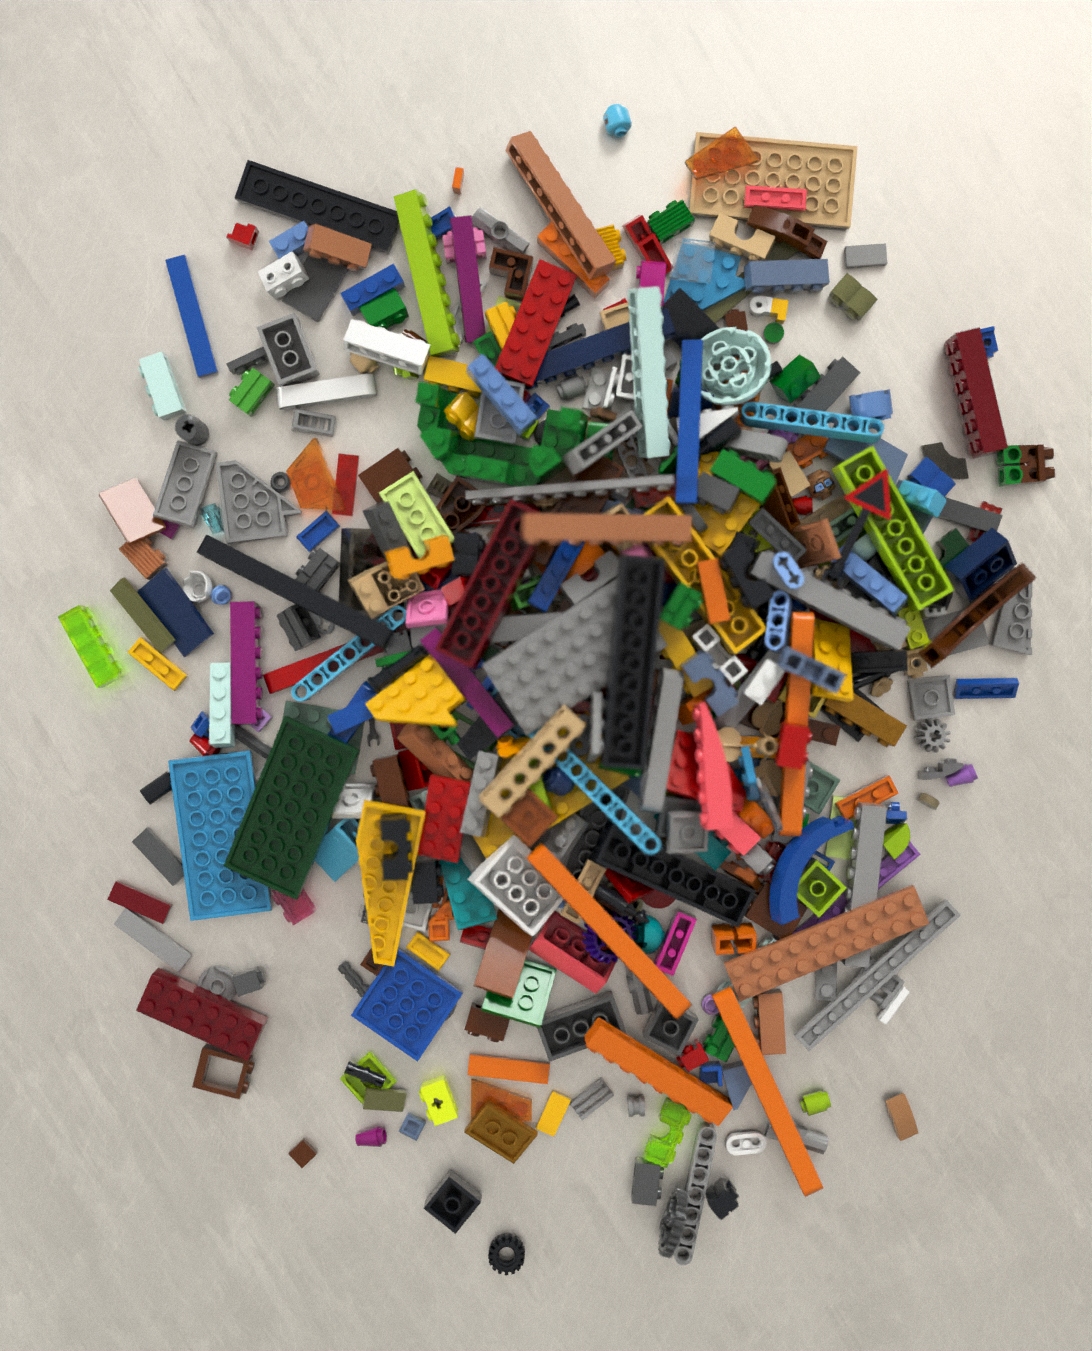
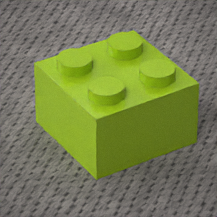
[797,858,847,918]

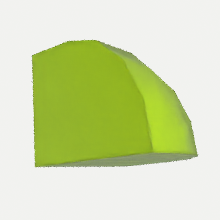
[883,823,911,860]

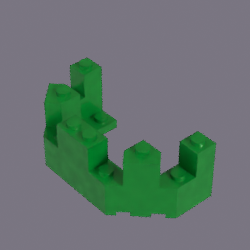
[415,382,589,487]

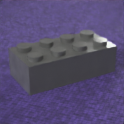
[537,991,626,1062]

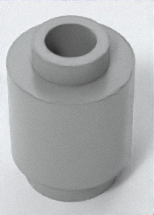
[556,374,587,401]

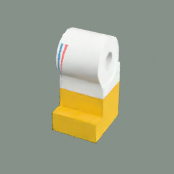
[749,296,789,324]

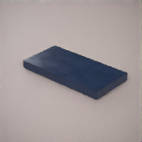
[137,568,214,657]

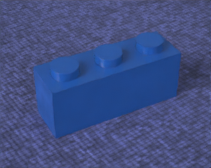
[340,263,405,316]

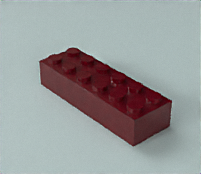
[944,327,1008,459]
[136,968,269,1061]

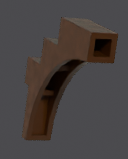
[918,562,1036,668]

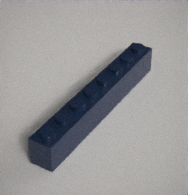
[524,308,676,391]

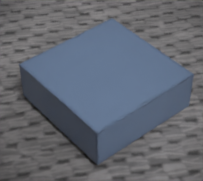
[399,1112,426,1141]

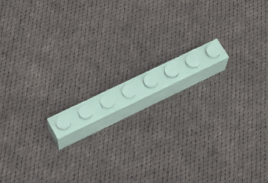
[627,287,671,458]

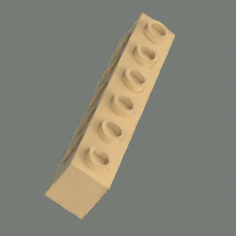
[479,705,586,817]

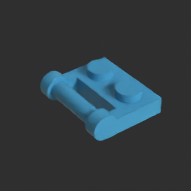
[738,746,760,801]

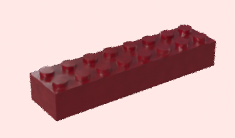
[434,499,542,670]

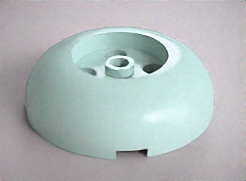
[701,327,771,406]

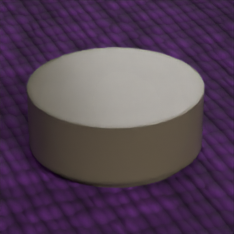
[918,793,940,810]

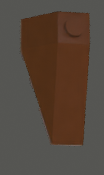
[436,476,489,536]

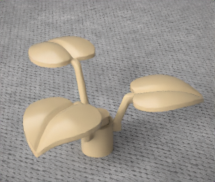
[717,700,783,797]

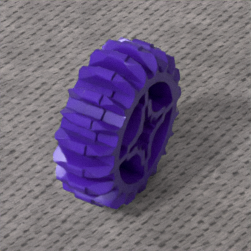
[582,908,636,963]

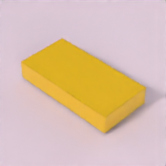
[406,931,450,971]
[536,1090,571,1137]

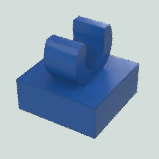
[526,393,550,421]
[190,711,210,738]
[885,802,907,824]

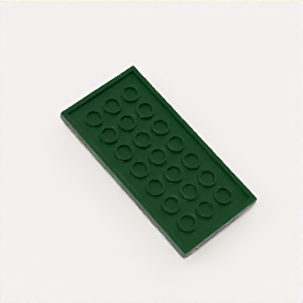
[224,716,360,900]

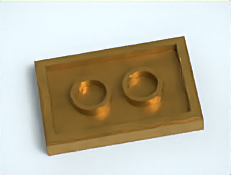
[464,1100,538,1164]

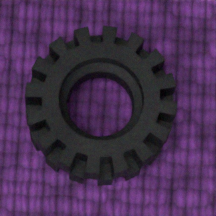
[488,1233,525,1275]

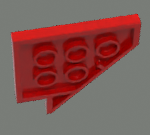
[666,730,746,813]

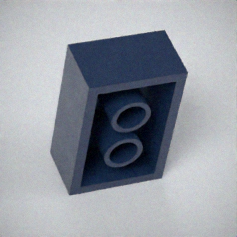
[944,528,1017,602]

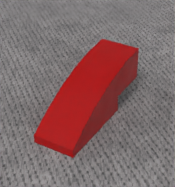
[622,215,674,274]

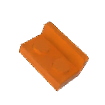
[786,435,829,469]

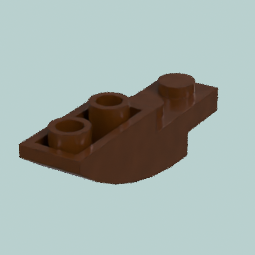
[746,205,828,259]

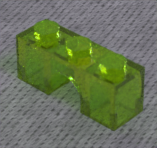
[643,1097,692,1168]

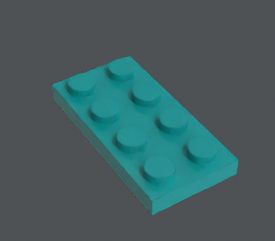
[439,857,497,931]

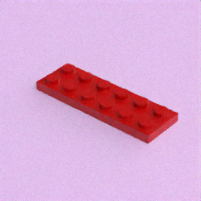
[495,259,577,388]

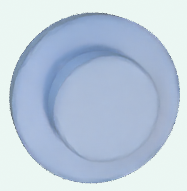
[210,585,231,605]

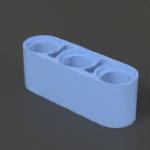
[765,590,792,653]

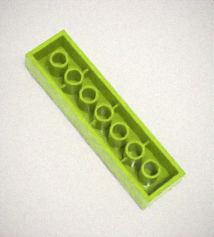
[831,445,954,612]

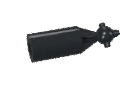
[699,417,742,461]
[140,771,172,805]
[593,883,650,925]

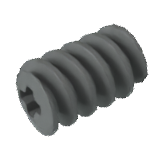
[175,414,209,446]

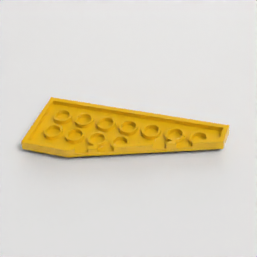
[356,800,425,966]

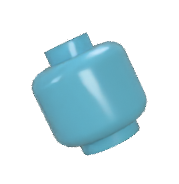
[603,104,632,137]

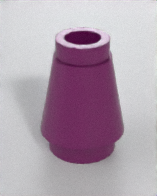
[355,1126,387,1147]

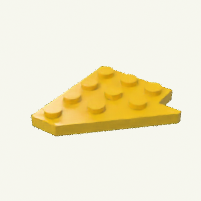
[365,654,465,727]

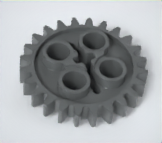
[658,1188,688,1258]

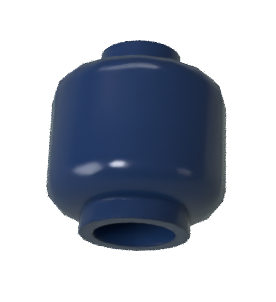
[543,766,575,797]

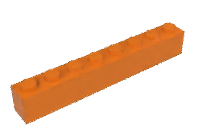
[584,1017,733,1126]

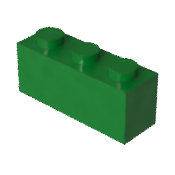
[710,449,777,506]

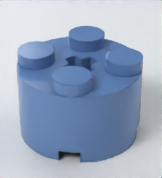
[849,389,893,420]

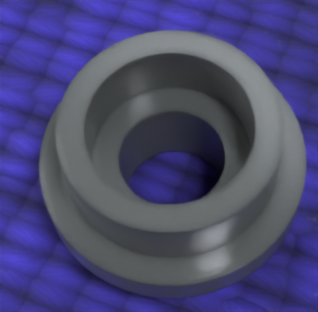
[270,472,291,492]

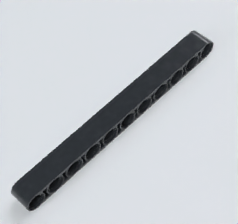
[197,535,395,650]

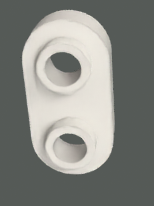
[725,1131,767,1155]

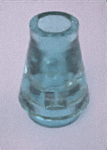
[200,503,224,534]

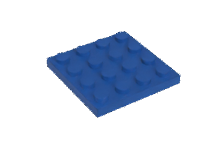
[351,948,463,1062]

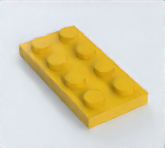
[812,619,853,703]

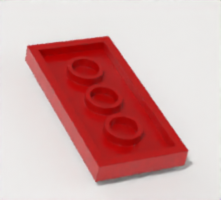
[418,774,471,863]

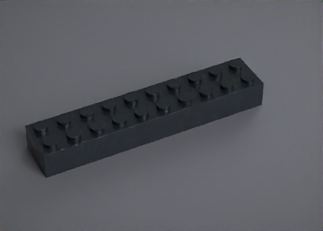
[599,554,665,770]

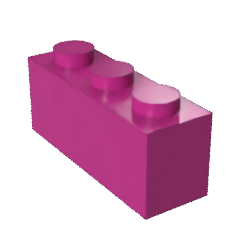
[653,908,697,976]

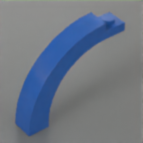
[769,816,854,925]

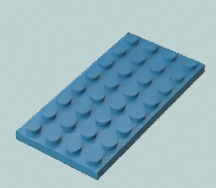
[168,750,272,921]

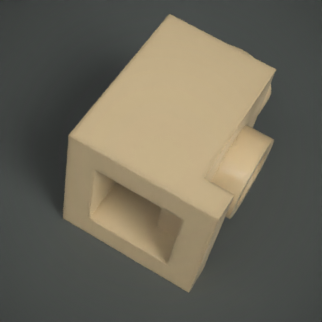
[904,647,928,678]

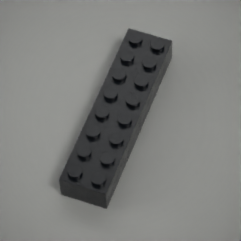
[590,820,756,928]

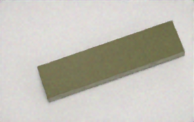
[110,577,175,653]

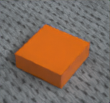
[452,167,464,194]

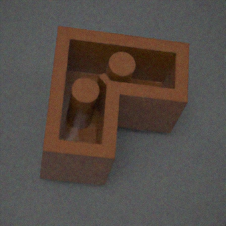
[489,247,534,301]

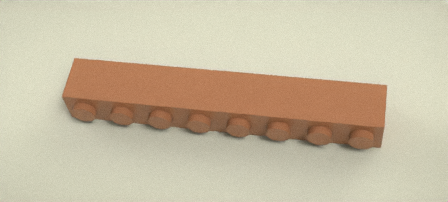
[505,131,616,280]
[521,513,692,545]

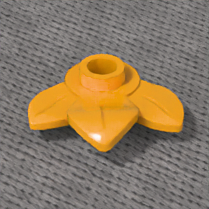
[496,736,531,758]

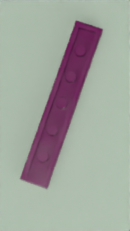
[450,215,486,343]
[420,628,514,738]

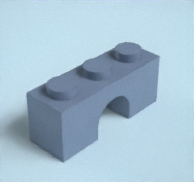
[776,645,846,694]
[680,650,739,717]

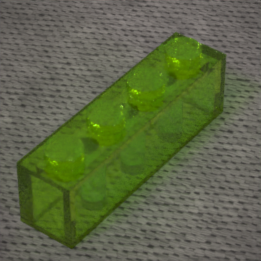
[58,605,123,688]

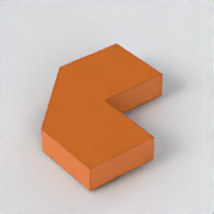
[428,899,455,942]

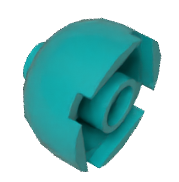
[632,915,665,955]

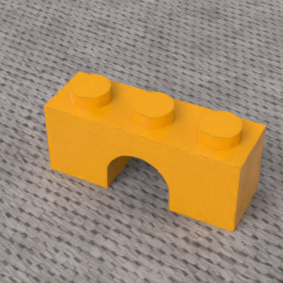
[384,535,454,580]

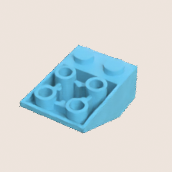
[315,818,360,882]

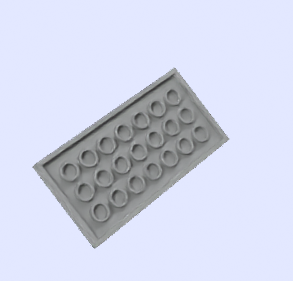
[481,579,667,735]

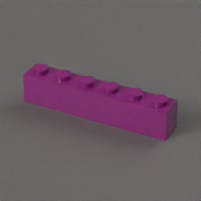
[230,601,263,725]

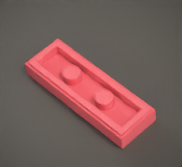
[744,185,807,212]

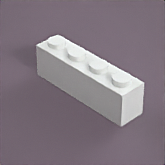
[343,319,430,375]

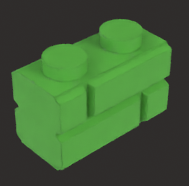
[229,367,275,417]

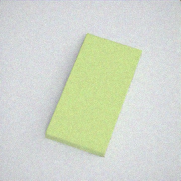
[379,471,454,558]

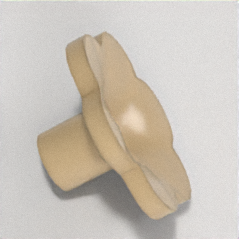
[870,677,893,697]

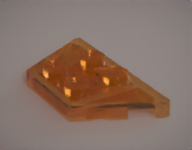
[286,437,345,511]

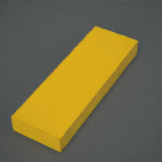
[127,637,188,691]

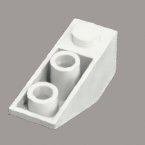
[676,405,739,443]

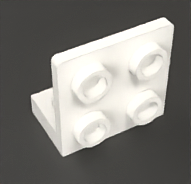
[583,367,619,410]

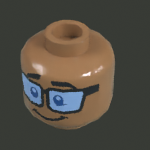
[807,469,836,500]

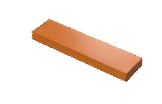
[467,1053,550,1084]

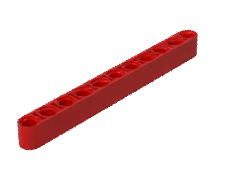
[263,605,457,694]

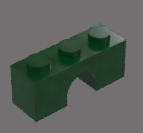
[935,528,970,572]

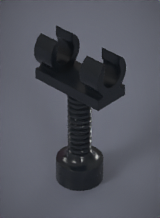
[746,604,784,661]

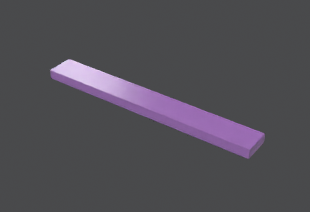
[792,841,921,934]

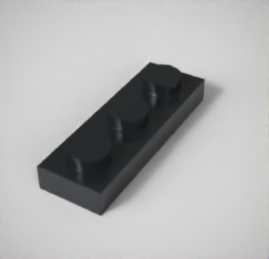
[851,649,908,673]

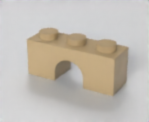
[709,213,775,261]

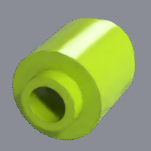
[800,1090,831,1116]

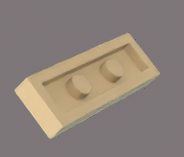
[560,859,606,924]

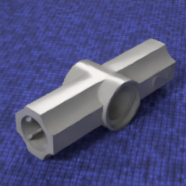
[472,207,530,254]
[625,965,654,1015]
[765,1121,828,1155]

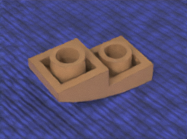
[885,1093,918,1141]

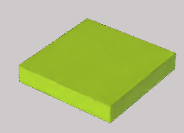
[340,1050,397,1104]

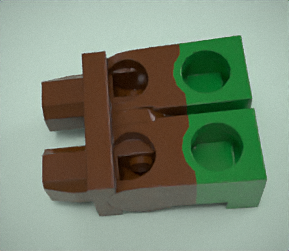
[997,444,1055,487]

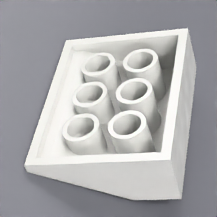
[467,835,564,936]

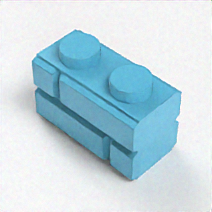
[898,480,946,518]

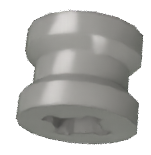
[628,1095,645,1117]

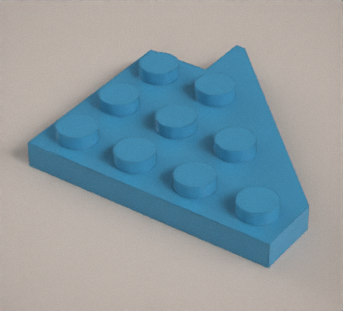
[663,240,745,311]

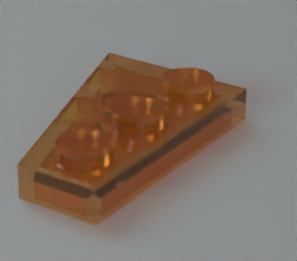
[684,126,759,180]
[471,1078,532,1121]

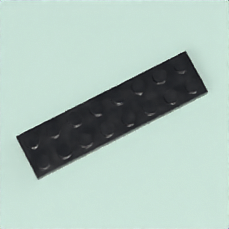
[235,160,399,253]

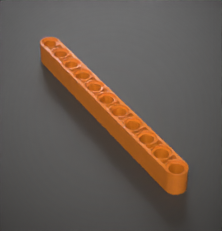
[778,612,814,836]
[526,843,692,1020]
[712,986,824,1197]

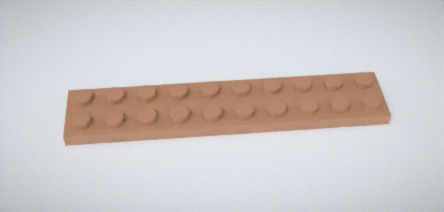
[724,885,929,1002]

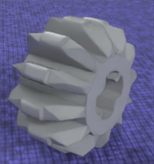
[915,718,951,753]

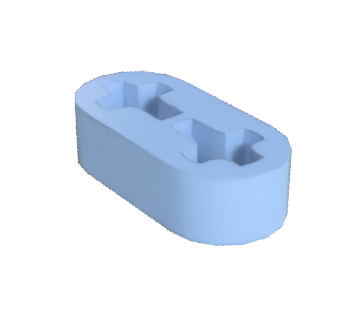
[773,552,804,589]

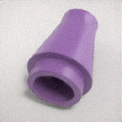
[945,764,978,787]

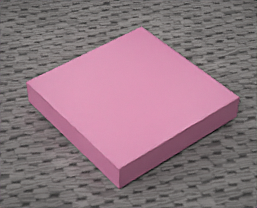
[405,589,449,628]

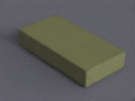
[362,1088,407,1112]

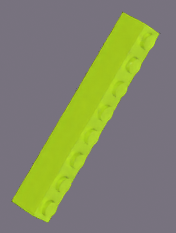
[393,189,460,358]

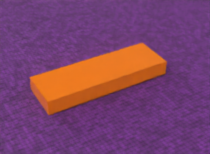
[696,558,730,624]
[835,775,899,820]

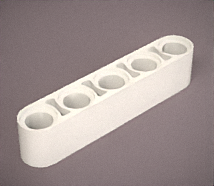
[276,374,377,410]

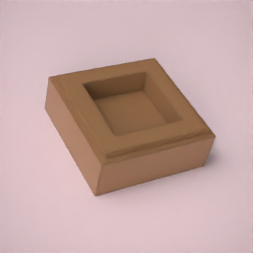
[590,407,617,422]

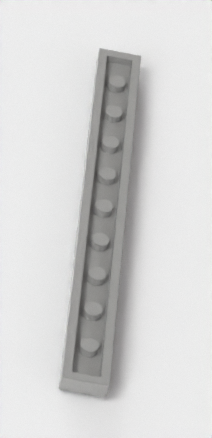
[465,475,675,505]
[794,899,961,1051]

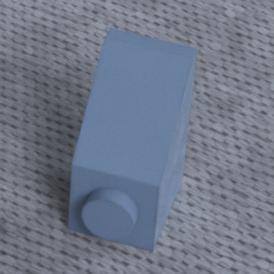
[722,1060,751,1110]

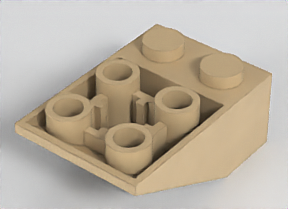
[348,561,425,619]

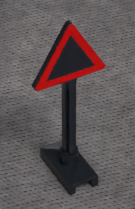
[821,469,891,586]

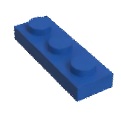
[953,678,1019,699]

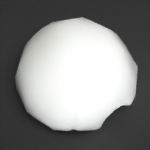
[183,571,213,603]

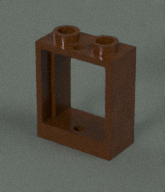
[192,1043,255,1099]

